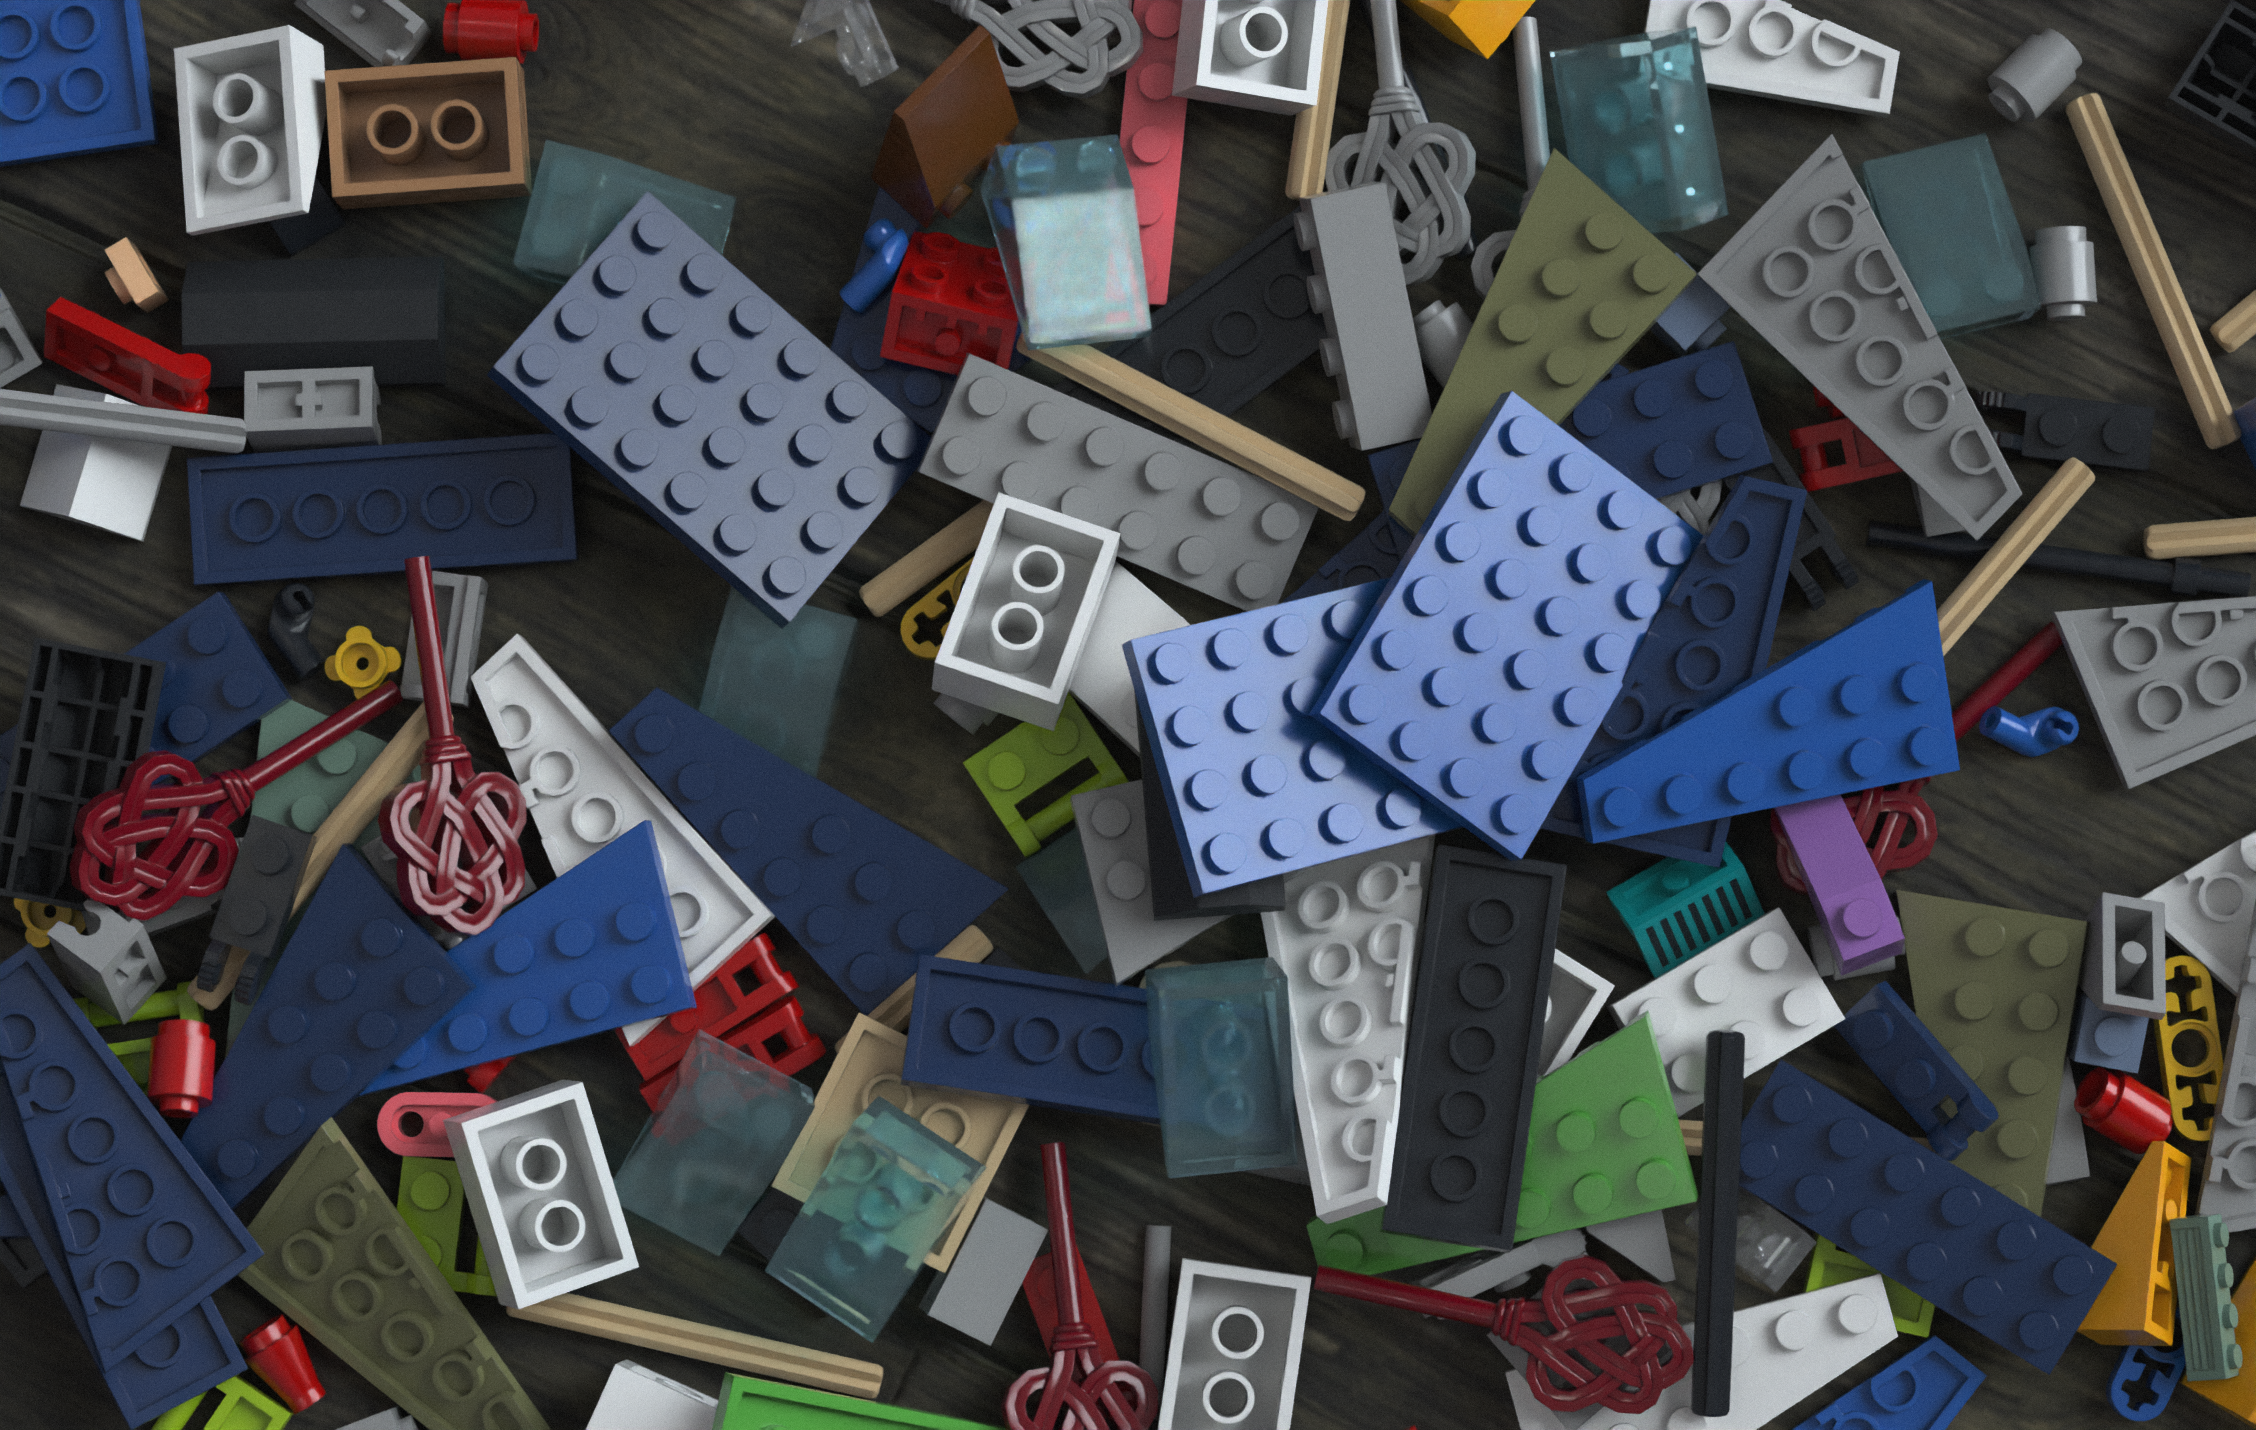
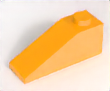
[2077,1141,2192,1346]

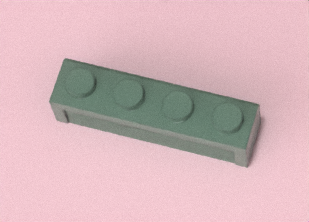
[2169,1214,2243,1381]

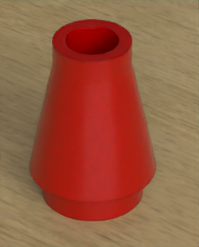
[239,1314,326,1414]

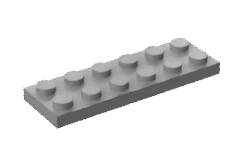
[917,353,1318,612]

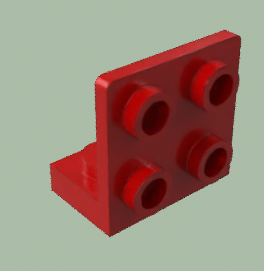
[880,232,1036,375]

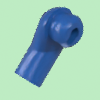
[839,218,909,313]
[1979,706,2079,757]

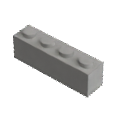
[1294,182,1432,451]

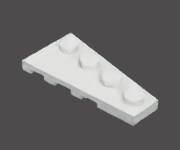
[1637,0,1900,118]

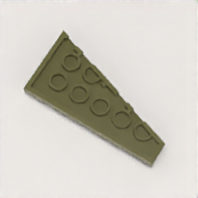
[1388,148,1697,538]
[1896,890,2090,1217]
[238,1117,551,1430]

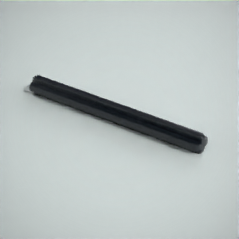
[1691,1030,1745,1417]

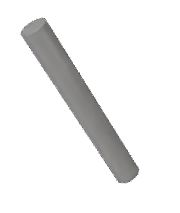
[1139,1225,1171,1420]

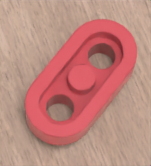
[377,1092,498,1157]

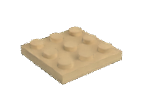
[772,1012,1029,1273]

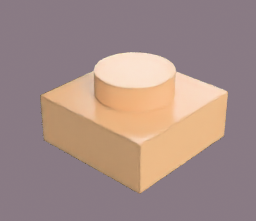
[105,237,169,313]

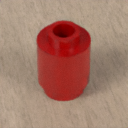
[443,0,539,64]
[147,1019,216,1119]
[2074,1067,2172,1154]

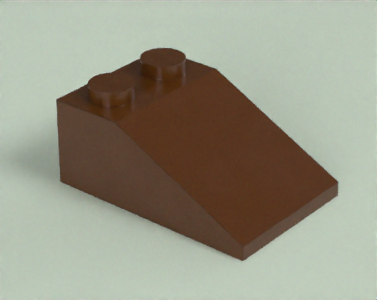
[871,25,1019,229]

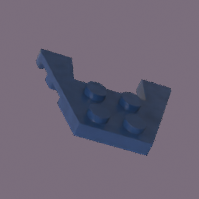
[830,186,1090,435]

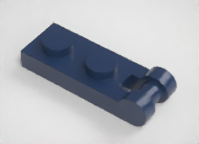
[1834,981,1999,1161]

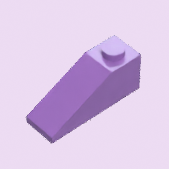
[1774,794,1905,976]

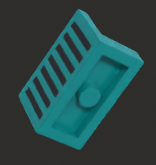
[1606,842,1764,978]

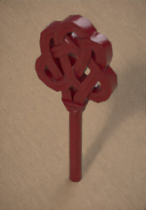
[378,556,526,937]
[1769,622,2063,895]
[70,680,403,921]
[1001,1142,1158,1430]
[1314,1255,1694,1414]

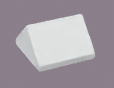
[20,384,172,542]

